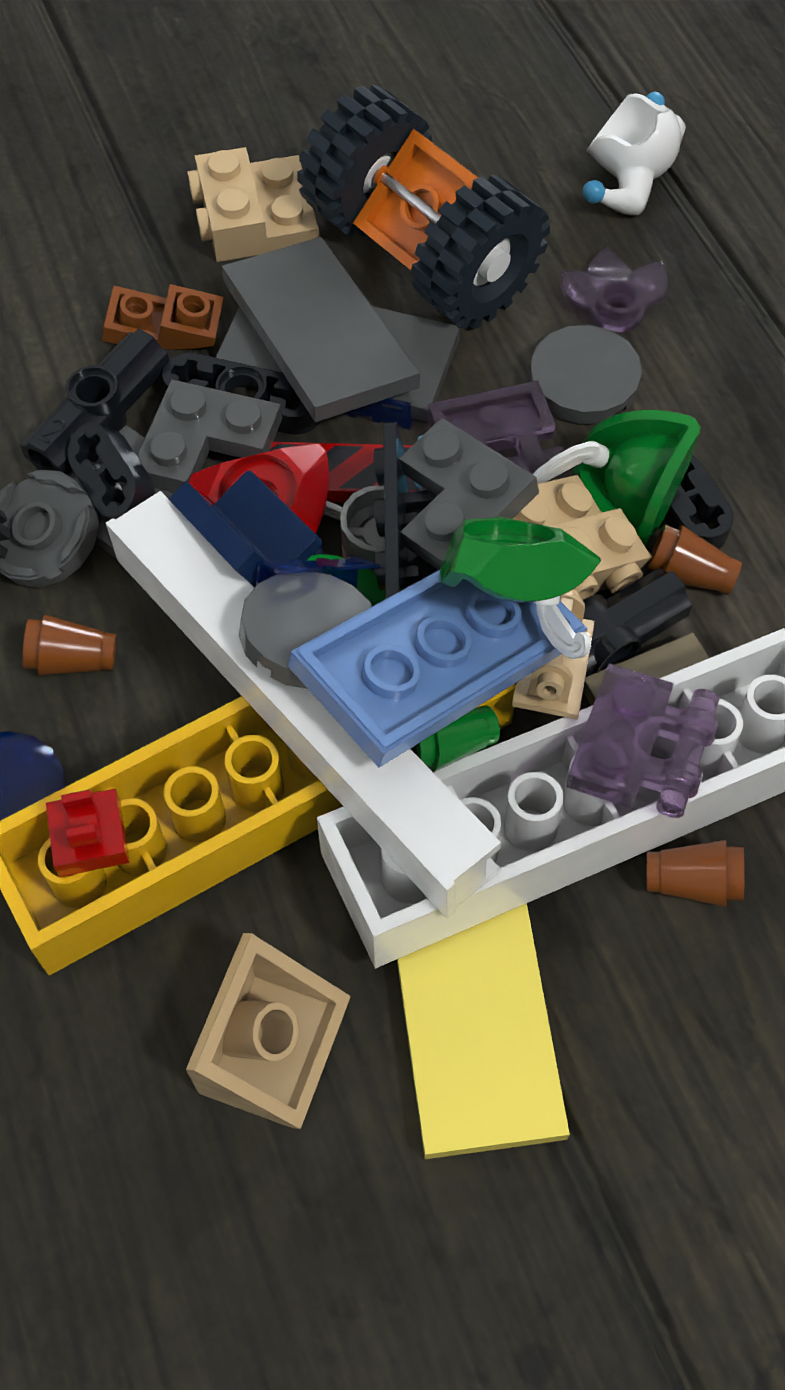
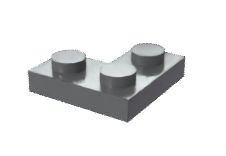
[137,379,282,493]
[399,418,539,570]

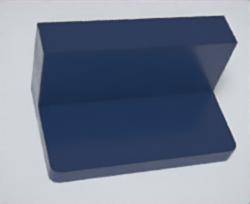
[169,471,322,587]

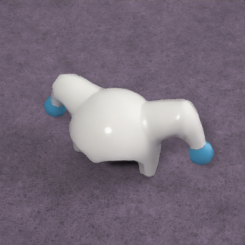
[582,91,686,216]

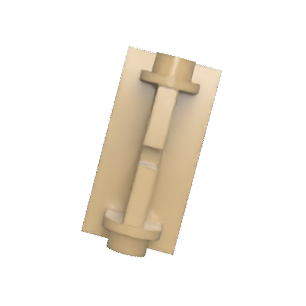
[512,589,595,720]

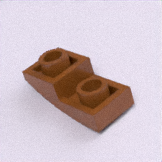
[102,284,224,350]

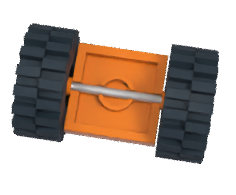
[297,85,550,329]

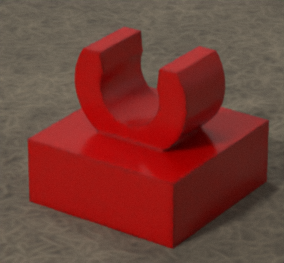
[46,788,130,877]

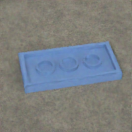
[288,570,588,768]

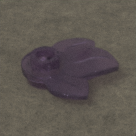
[561,248,668,332]

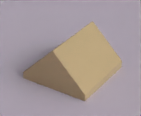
[186,933,351,1129]

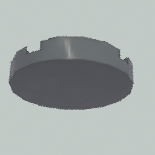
[529,325,642,424]
[0,470,99,588]
[239,570,372,689]

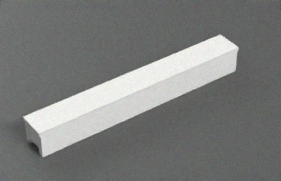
[106,491,501,919]

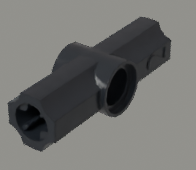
[20,328,169,475]
[583,568,692,677]

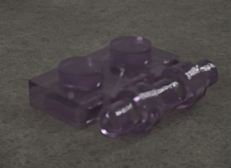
[428,380,564,474]
[566,663,719,818]

